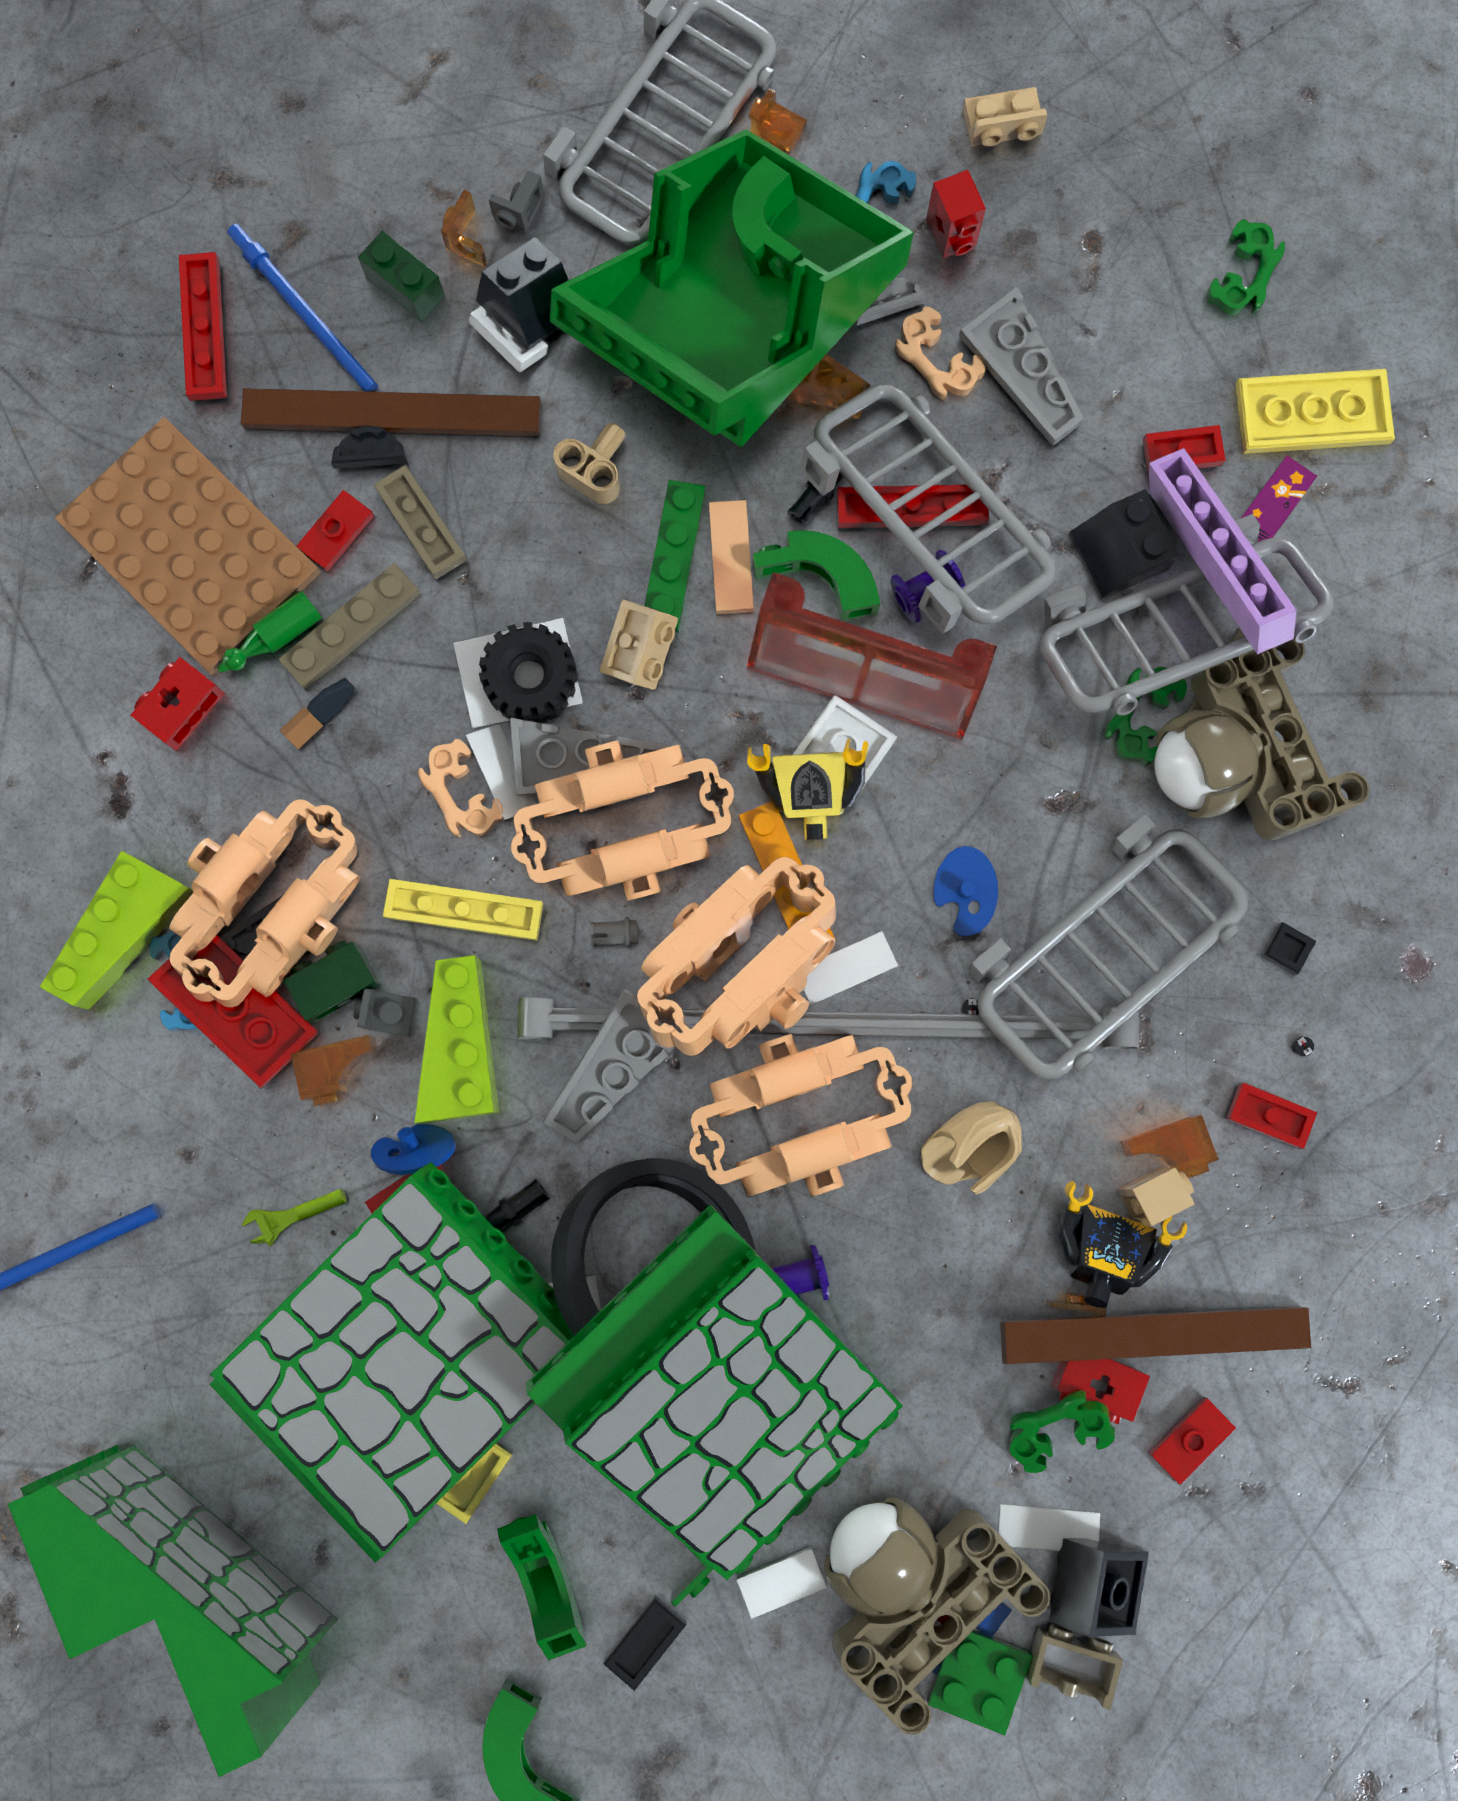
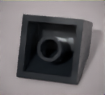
[476,237,569,351]
[1069,489,1179,600]
[1049,1538,1149,1637]

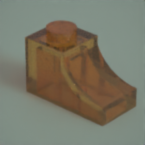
[789,354,871,420]
[291,1035,378,1107]
[1119,1114,1219,1178]

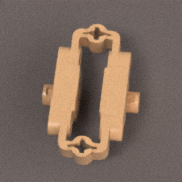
[511,740,734,901]
[170,800,360,1007]
[637,857,836,1056]
[689,1034,912,1197]

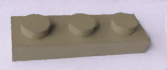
[373,465,467,580]

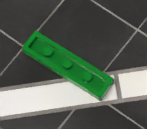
[644,480,706,633]

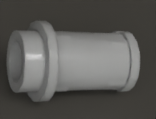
[590,917,638,947]

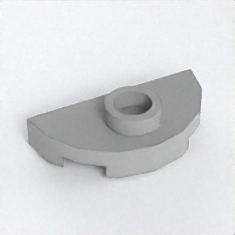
[856,276,927,325]

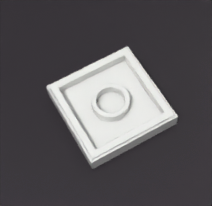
[793,695,897,792]

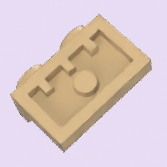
[963,87,1048,146]
[599,599,678,690]

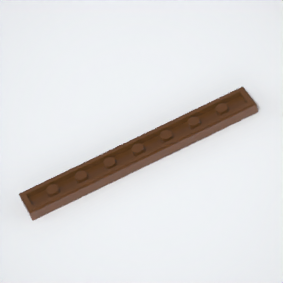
[241,388,541,437]
[1000,1307,1311,1364]

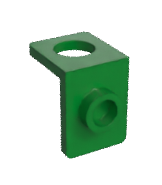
[671,1546,713,1607]

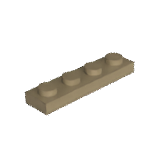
[278,563,421,691]

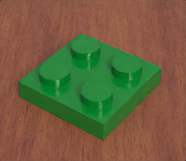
[927,1630,1033,1736]

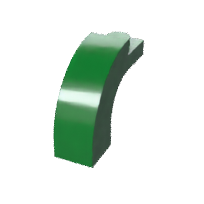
[732,156,803,282]
[752,530,880,622]
[497,1514,587,1661]
[482,1678,580,1801]

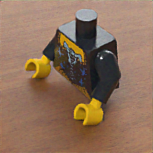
[1057,1181,1187,1308]

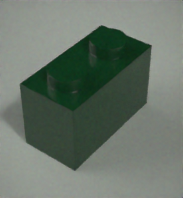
[358,230,445,322]
[283,940,382,1024]

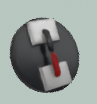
[962,998,979,1014]
[1294,1037,1314,1056]

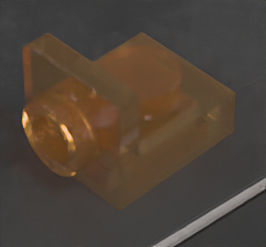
[749,88,807,155]

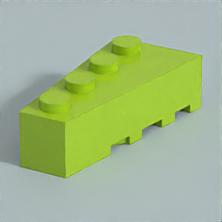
[40,850,193,1010]
[414,955,499,1124]

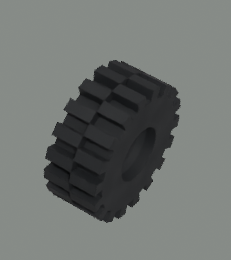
[479,622,578,723]

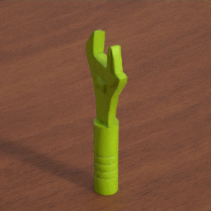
[241,1188,347,1247]

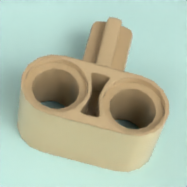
[553,423,626,504]

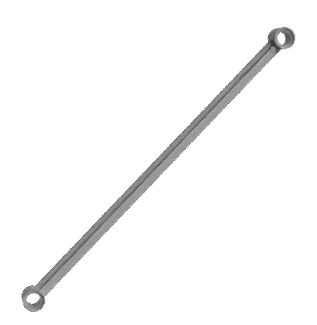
[517,997,1139,1049]

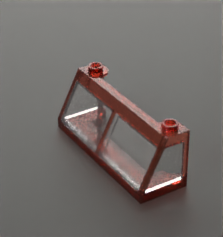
[747,572,997,740]

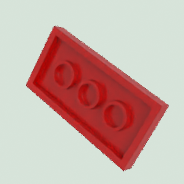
[147,935,318,1089]

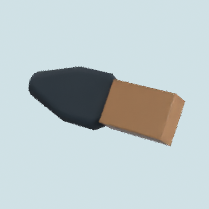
[280,678,355,749]

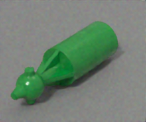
[217,590,322,673]

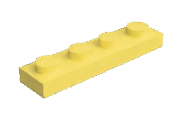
[383,879,544,941]

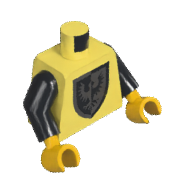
[747,739,869,840]

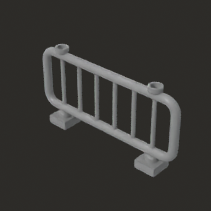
[543,0,776,245]
[799,384,1056,634]
[1039,514,1334,715]
[969,814,1249,1079]

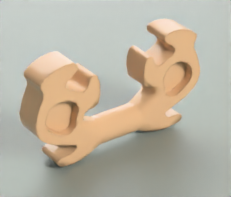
[894,306,985,400]
[418,739,504,837]

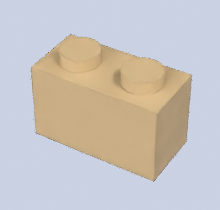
[1116,1167,1195,1226]

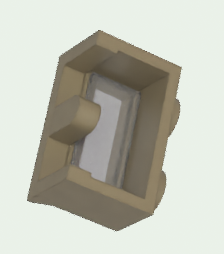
[1026,1624,1123,1710]

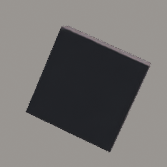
[1261,922,1316,976]

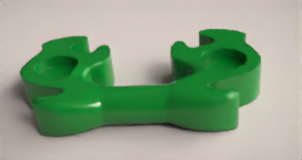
[1207,219,1285,315]
[1105,667,1187,766]
[1009,1390,1115,1473]

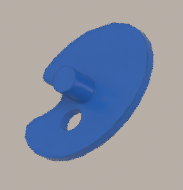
[933,846,998,937]
[370,1124,456,1175]

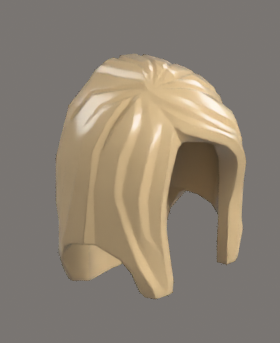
[920,1101,1022,1195]

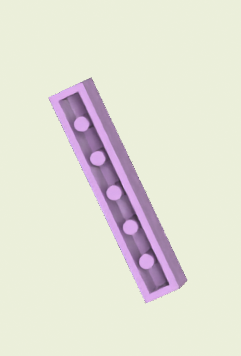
[1149,448,1297,654]

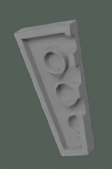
[959,286,1084,446]
[510,718,667,795]
[543,989,691,1143]

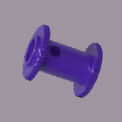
[890,550,966,623]
[772,1245,829,1301]

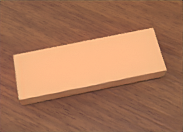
[709,500,754,615]

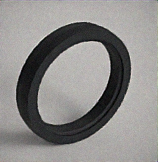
[551,1158,755,1336]

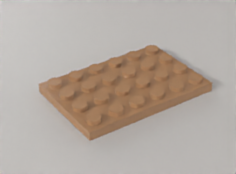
[55,417,321,676]

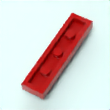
[178,252,227,401]
[837,484,989,528]

